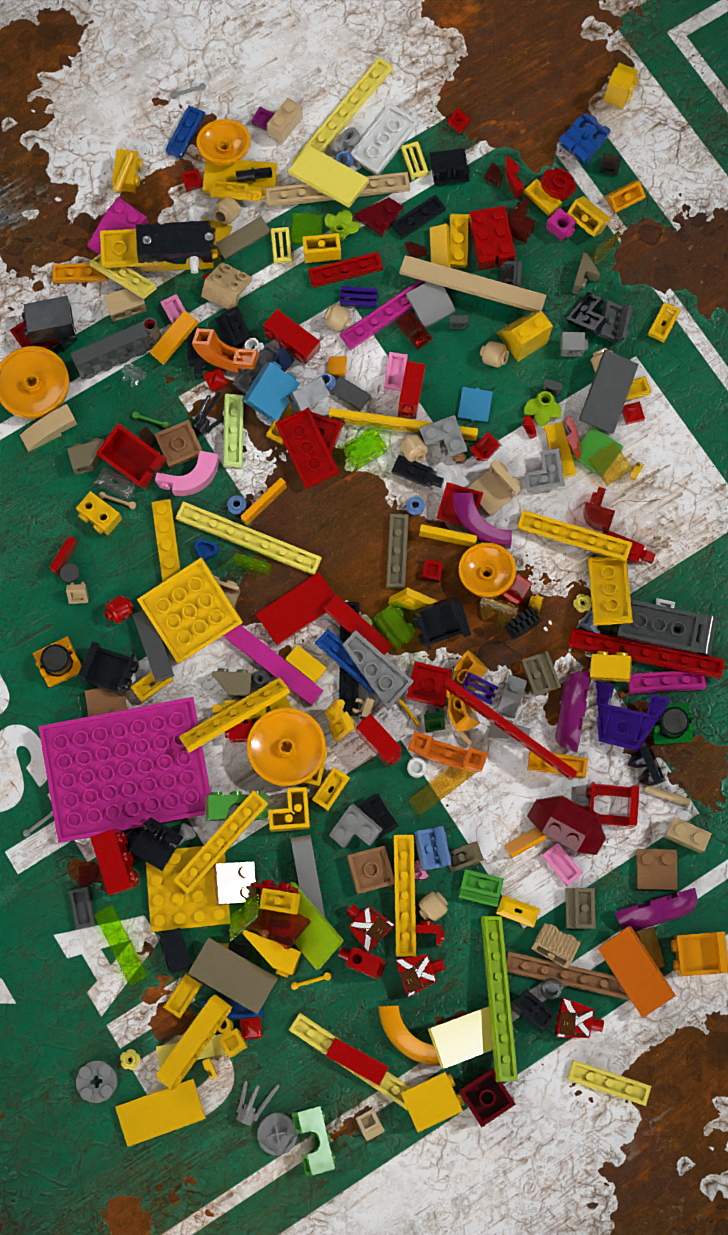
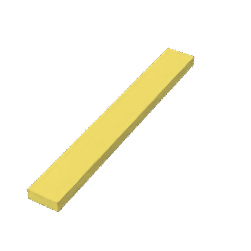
[293,57,393,163]
[176,501,322,575]
[289,1013,411,1110]

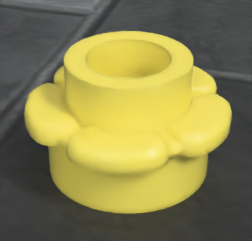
[573,594,592,613]
[120,1049,140,1070]

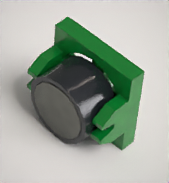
[652,703,694,745]

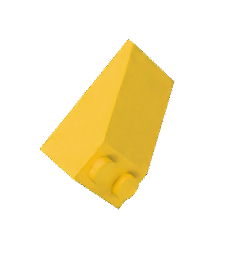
[242,930,302,978]

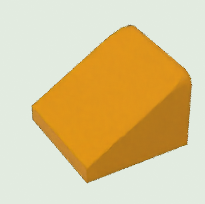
[327,356,347,378]

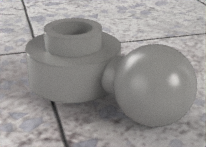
[330,127,360,155]

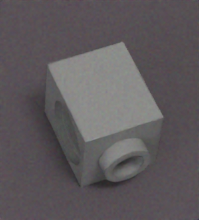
[560,332,588,357]

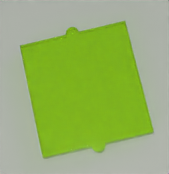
[291,212,323,244]

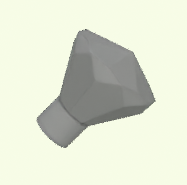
[179,823,196,845]

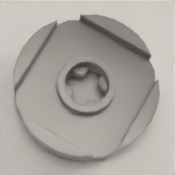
[76,1060,118,1103]

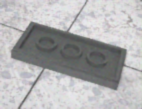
[579,350,639,434]

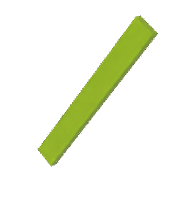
[481,916,518,1082]

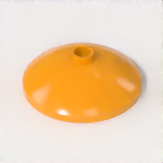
[197,119,251,165]
[459,543,516,597]

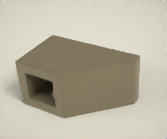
[67,438,105,475]
[212,668,252,699]

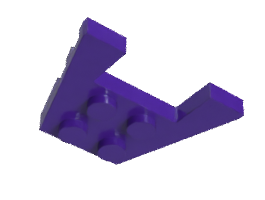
[596,681,670,751]

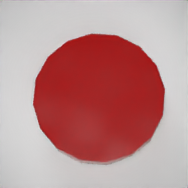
[540,168,577,200]

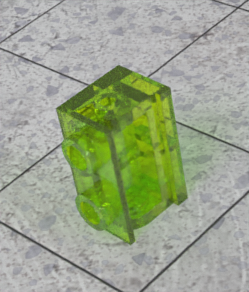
[343,428,387,471]
[374,604,416,651]

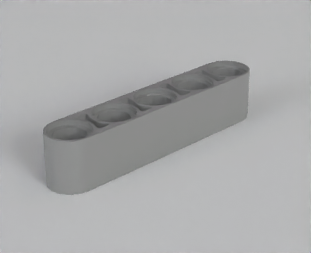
[291,835,325,918]

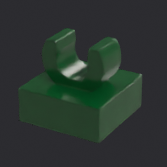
[424,708,445,732]

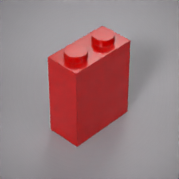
[398,361,425,419]
[356,714,402,767]

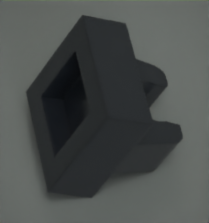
[599,153,621,176]

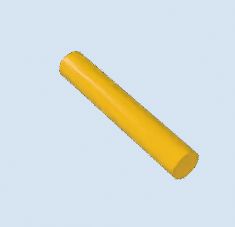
[113,152,135,193]

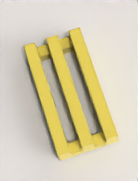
[401,141,429,180]
[271,227,292,265]

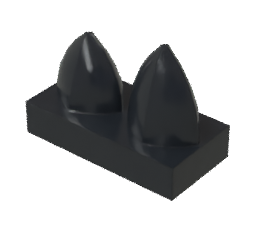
[627,745,666,785]

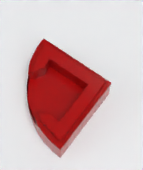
[522,415,537,439]

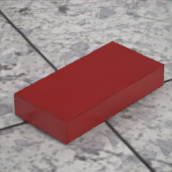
[50,536,78,576]

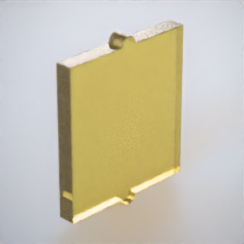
[592,231,621,265]
[589,443,633,486]

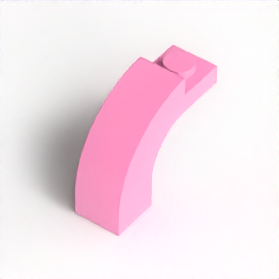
[155,451,220,496]

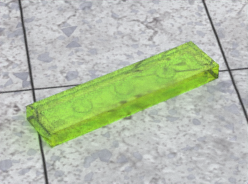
[94,905,148,986]

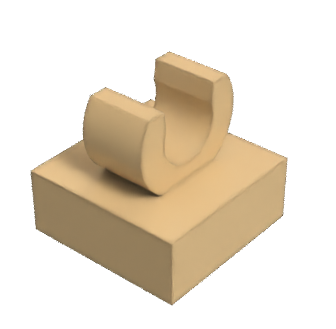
[66,582,89,604]
[352,698,374,720]

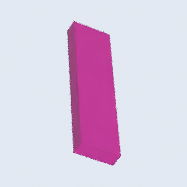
[627,671,706,695]

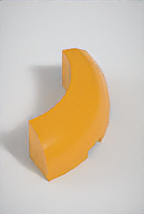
[446,650,488,731]
[378,1006,441,1066]

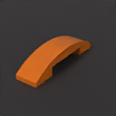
[408,731,488,772]

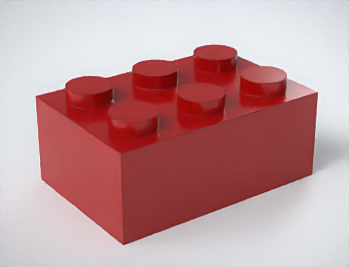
[468,206,516,271]
[96,423,167,489]
[90,829,140,895]

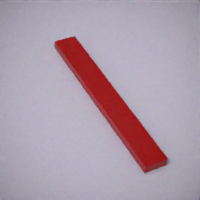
[568,628,724,679]
[444,678,578,780]

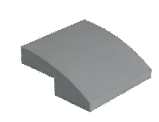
[406,282,456,329]

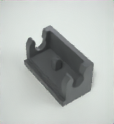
[500,261,522,287]

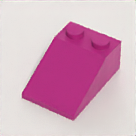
[87,197,149,255]

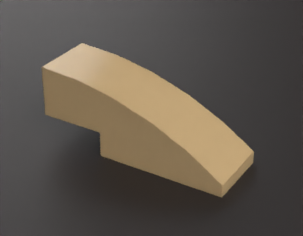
[20,404,78,452]

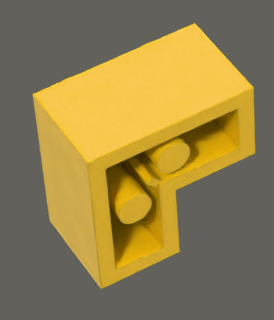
[603,63,640,109]
[268,787,310,832]

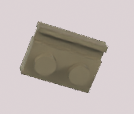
[521,651,561,697]
[565,888,596,929]

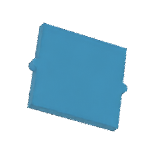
[458,387,493,423]

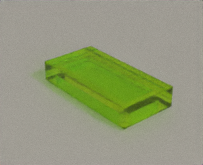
[233,553,272,576]

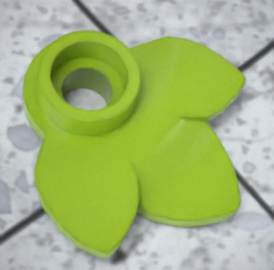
[325,210,360,240]
[524,391,562,427]

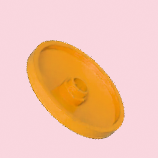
[0,346,70,419]
[247,708,326,787]

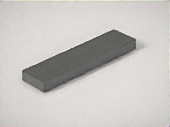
[132,610,175,683]

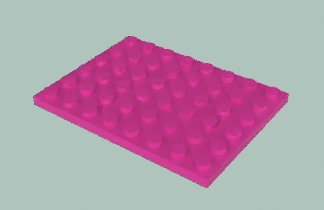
[38,697,211,843]

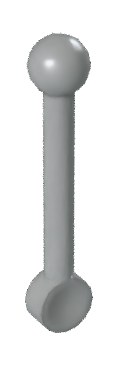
[170,83,206,99]
[23,810,54,837]

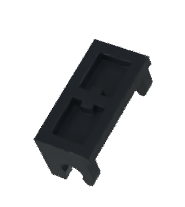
[360,794,399,838]
[158,927,192,975]
[511,989,557,1034]

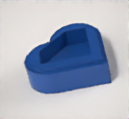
[194,538,219,561]

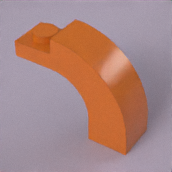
[192,328,259,372]

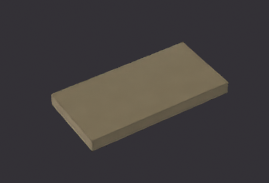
[188,938,278,1014]

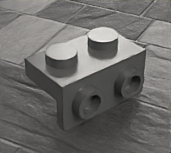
[597,300,632,343]

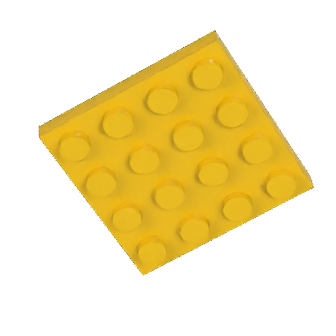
[137,558,244,664]
[146,846,231,932]

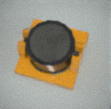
[33,636,82,688]

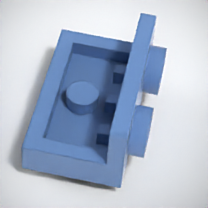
[413,826,451,871]

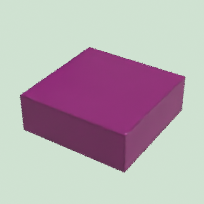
[251,106,275,131]

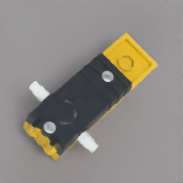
[100,208,218,274]

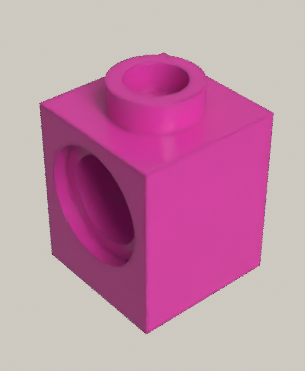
[546,208,576,241]

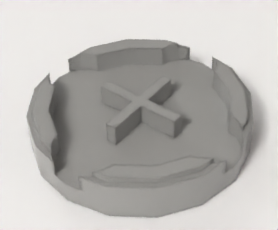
[257,1113,298,1155]

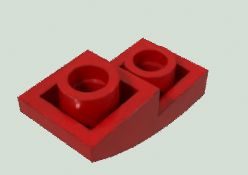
[505,156,524,199]

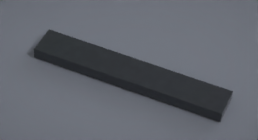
[339,602,359,716]

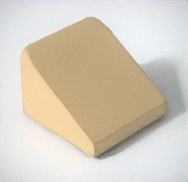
[356,1108,385,1141]

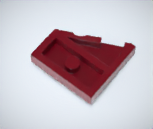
[354,197,404,237]

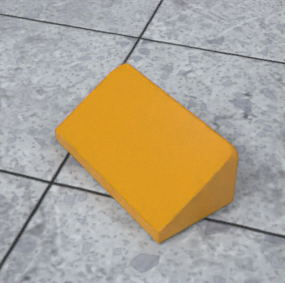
[604,180,646,213]
[504,827,546,858]

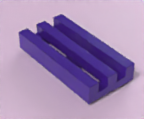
[340,286,377,308]
[462,672,499,705]

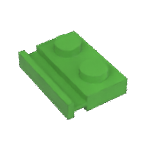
[458,869,504,907]

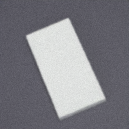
[350,102,419,175]

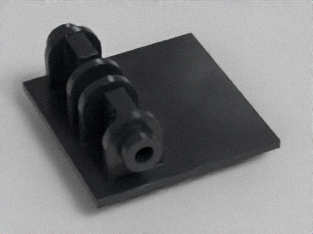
[429,148,470,186]
[129,817,183,871]

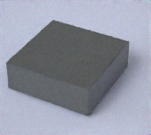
[449,315,468,329]
[542,379,563,396]

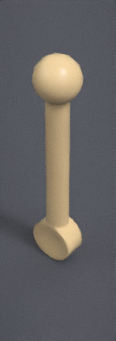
[98,492,136,510]

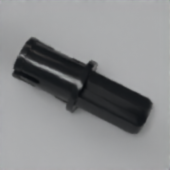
[236,167,272,183]

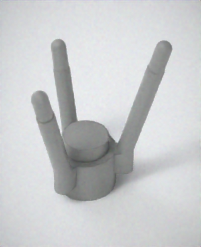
[236,1081,280,1126]

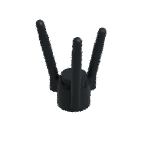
[191,392,224,435]

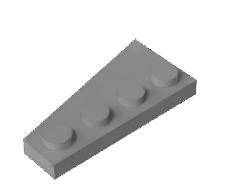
[342,630,414,711]

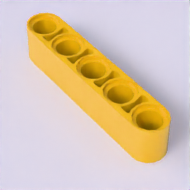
[156,995,232,1090]

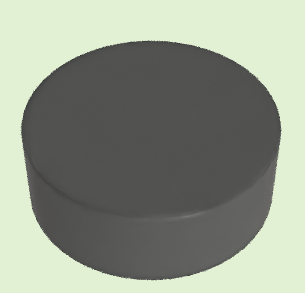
[60,563,80,583]
[541,978,561,999]

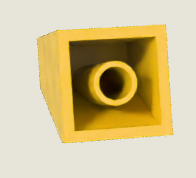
[497,311,553,362]

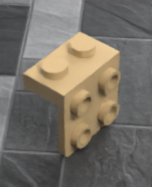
[201,263,252,310]
[468,460,521,516]

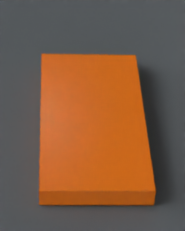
[598,926,676,1018]

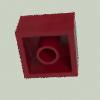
[458,1068,516,1128]

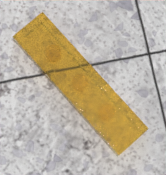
[409,767,477,815]

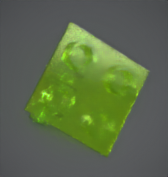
[229,893,266,942]

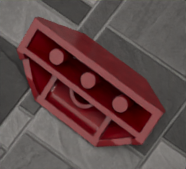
[527,795,606,855]

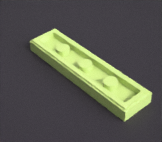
[223,394,244,468]

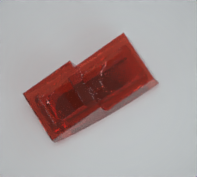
[395,310,433,350]

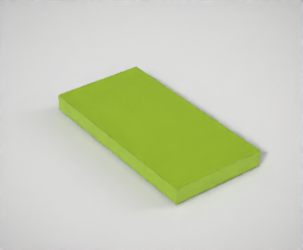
[270,882,344,970]

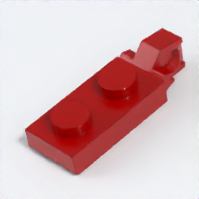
[607,531,656,564]

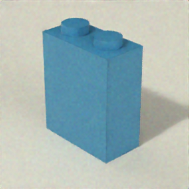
[242,361,300,421]

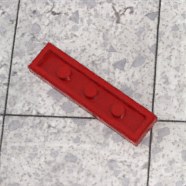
[308,252,383,288]
[323,595,393,656]

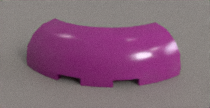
[452,493,512,549]
[555,671,590,752]
[615,888,697,932]

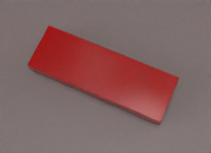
[326,1037,389,1085]

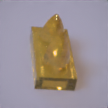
[480,597,519,630]

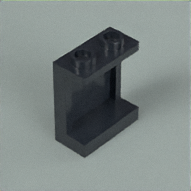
[412,595,471,650]
[78,641,139,696]

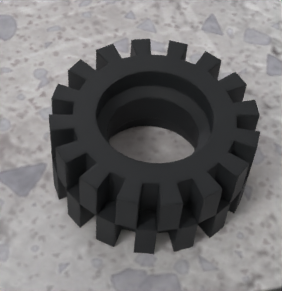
[504,607,541,640]

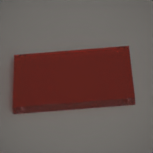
[252,909,311,950]

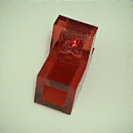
[508,197,536,244]
[583,487,615,533]

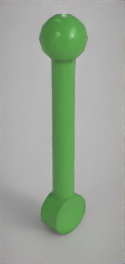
[132,412,169,429]

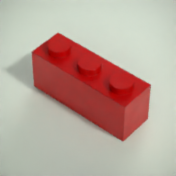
[263,309,321,364]

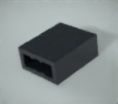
[22,295,76,344]

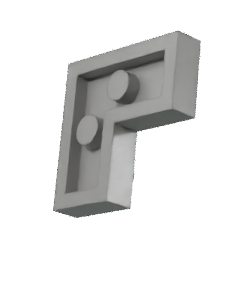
[419,415,468,457]
[524,448,565,493]
[329,804,383,848]

